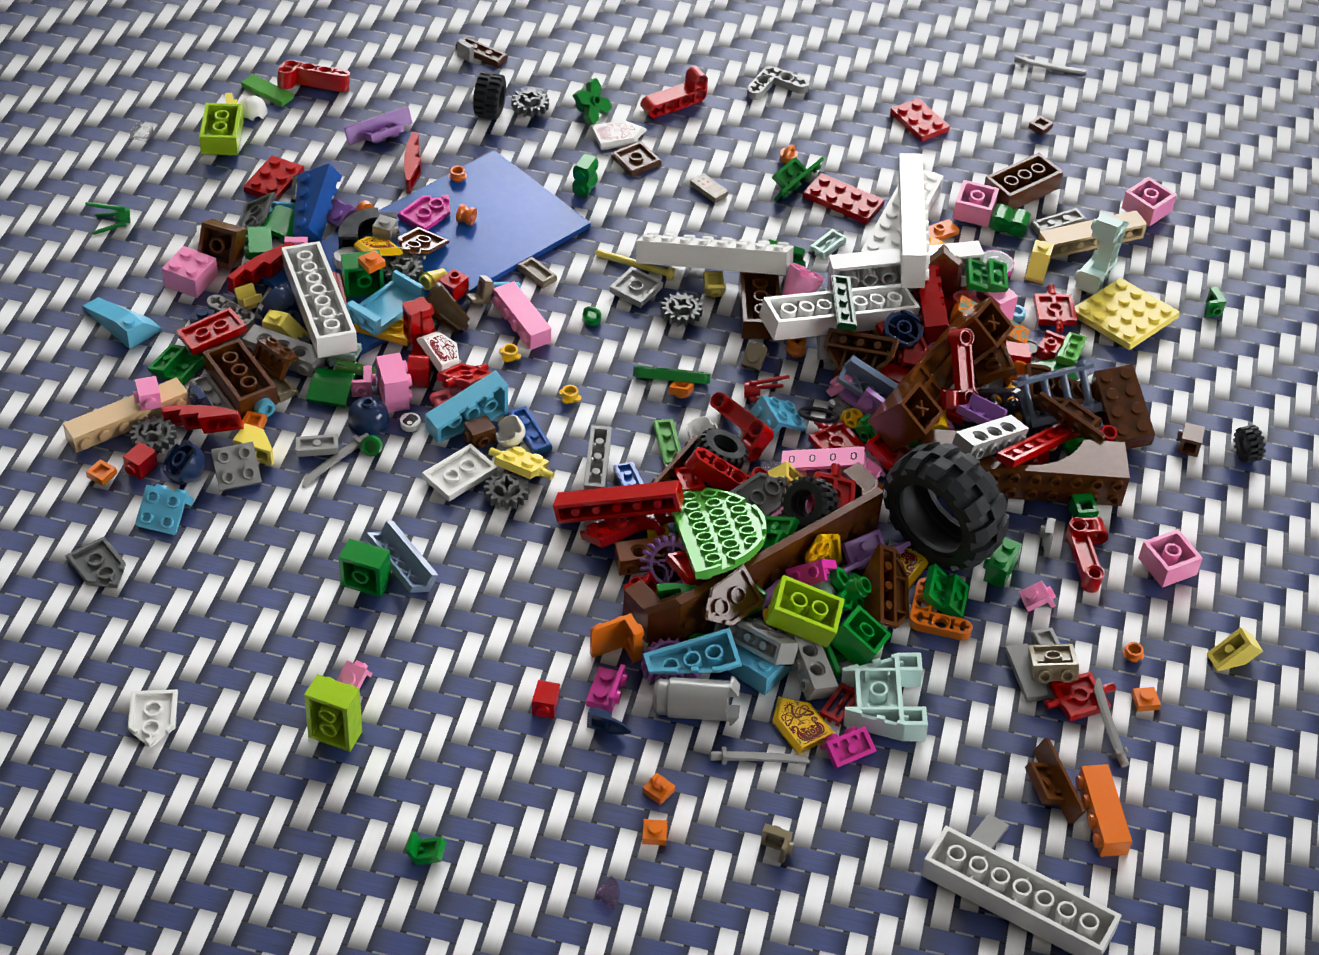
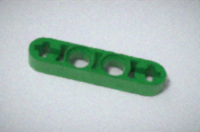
[633,365,711,384]

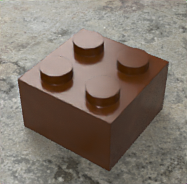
[198,219,247,269]

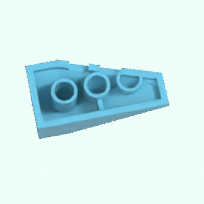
[82,297,162,349]
[643,628,742,674]
[709,633,792,696]

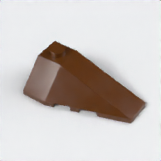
[1021,363,1096,411]

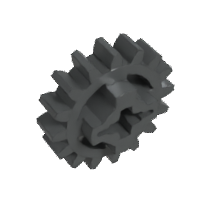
[511,87,550,118]
[383,253,423,282]
[661,292,703,327]
[130,415,177,453]
[484,470,530,510]

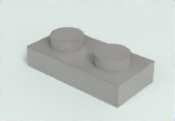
[296,434,339,457]

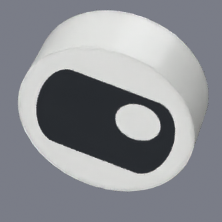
[400,413,421,432]

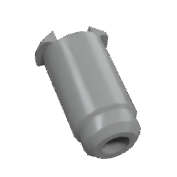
[653,676,740,726]

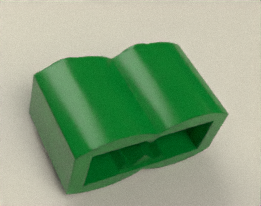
[572,153,598,198]
[988,204,1031,237]

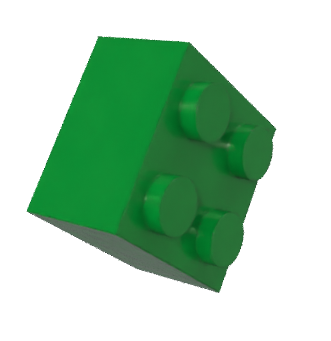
[340,250,384,299]
[338,539,391,598]
[831,605,892,666]

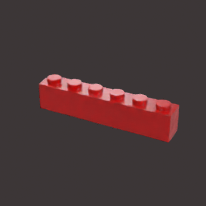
[553,480,684,524]

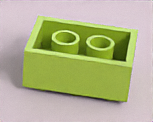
[199,103,244,156]
[765,575,845,648]
[304,674,363,752]

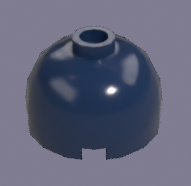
[257,284,296,318]
[882,310,924,350]
[348,396,389,436]
[163,440,205,483]

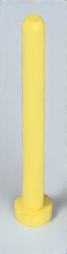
[595,249,676,281]

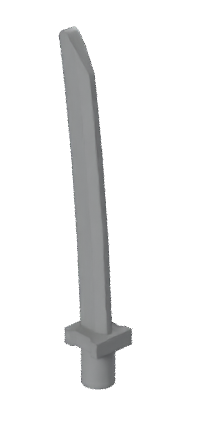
[1014,54,1087,74]
[302,433,369,488]
[1094,678,1129,768]
[710,747,810,765]

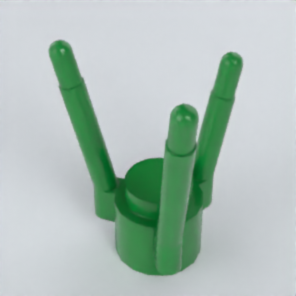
[85,202,131,235]

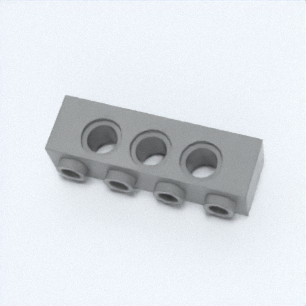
[242,324,325,378]
[952,415,1029,459]
[584,425,612,490]
[713,617,799,665]
[778,629,838,700]

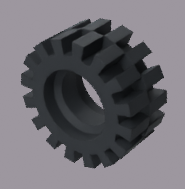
[1233,425,1266,463]

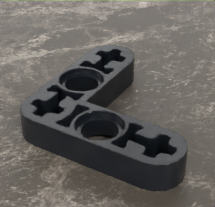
[977,388,1034,439]

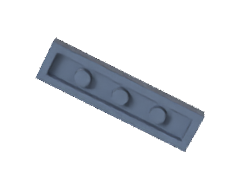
[836,355,899,399]
[365,521,438,593]

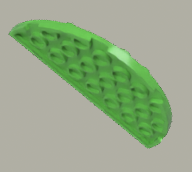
[671,487,767,580]

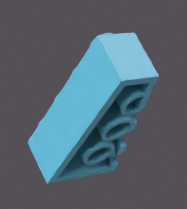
[425,370,508,443]

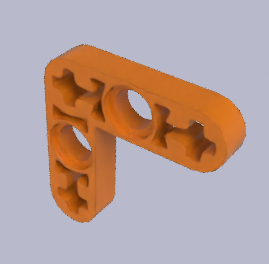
[909,578,973,641]

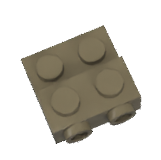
[1028,644,1079,683]

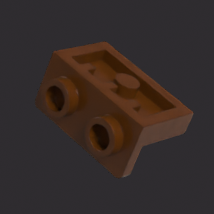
[253,337,299,380]

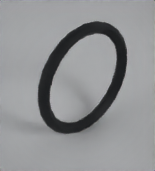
[798,406,840,423]

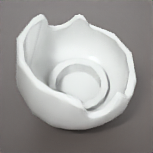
[239,96,267,121]
[496,415,526,448]
[686,416,718,440]

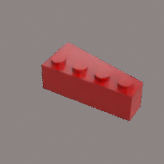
[913,264,949,343]

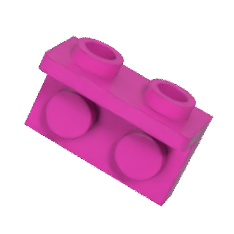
[785,559,837,585]
[586,664,628,712]
[819,725,877,769]

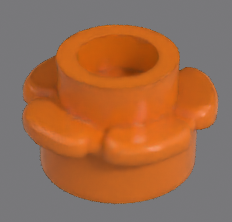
[449,166,467,182]
[1122,642,1144,662]

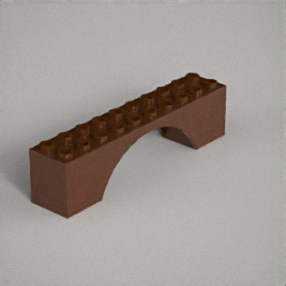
[868,297,1014,452]
[917,429,1130,506]

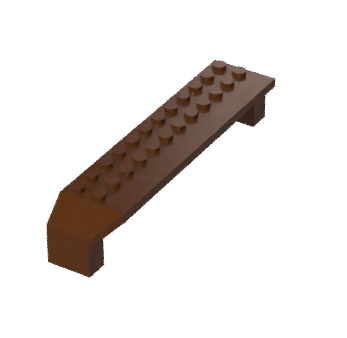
[622,462,884,644]

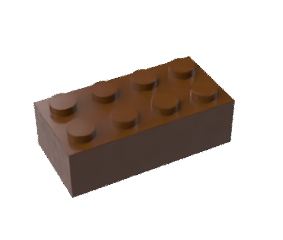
[984,153,1063,209]
[738,272,780,340]
[203,338,278,419]
[1091,364,1155,450]

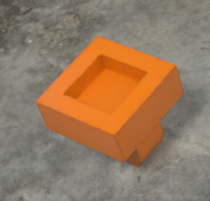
[642,773,676,805]

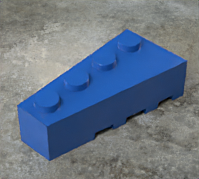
[293,163,342,243]

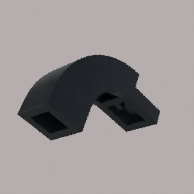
[338,207,397,249]

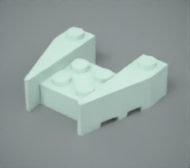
[1074,214,1130,294]
[841,653,928,741]

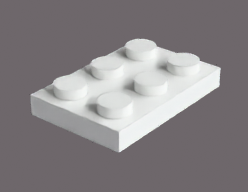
[422,444,497,501]

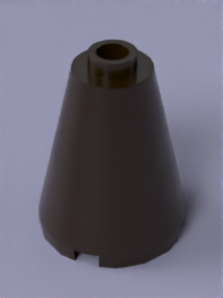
[424,282,471,334]

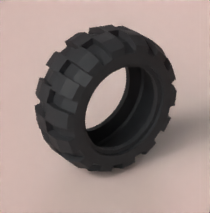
[883,442,1009,571]

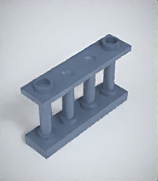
[1011,360,1103,428]

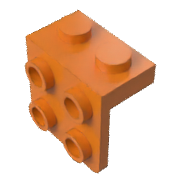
[590,613,644,663]

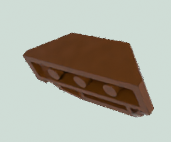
[823,328,900,371]
[864,543,909,629]

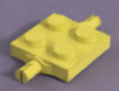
[488,446,555,480]

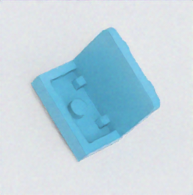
[750,395,807,438]
[135,484,194,535]

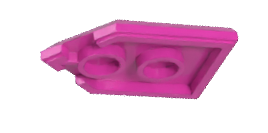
[397,195,451,231]

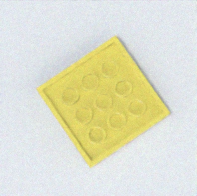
[1075,278,1180,350]

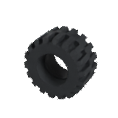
[473,71,506,119]
[691,428,748,470]
[780,477,840,530]

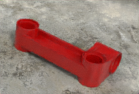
[940,328,978,410]
[710,392,774,462]
[1065,517,1108,593]

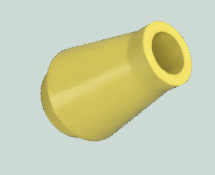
[419,268,447,290]

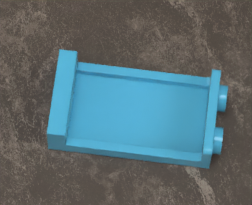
[346,270,424,336]

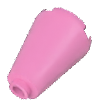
[782,262,824,295]

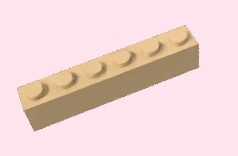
[1038,210,1147,259]
[63,377,190,453]

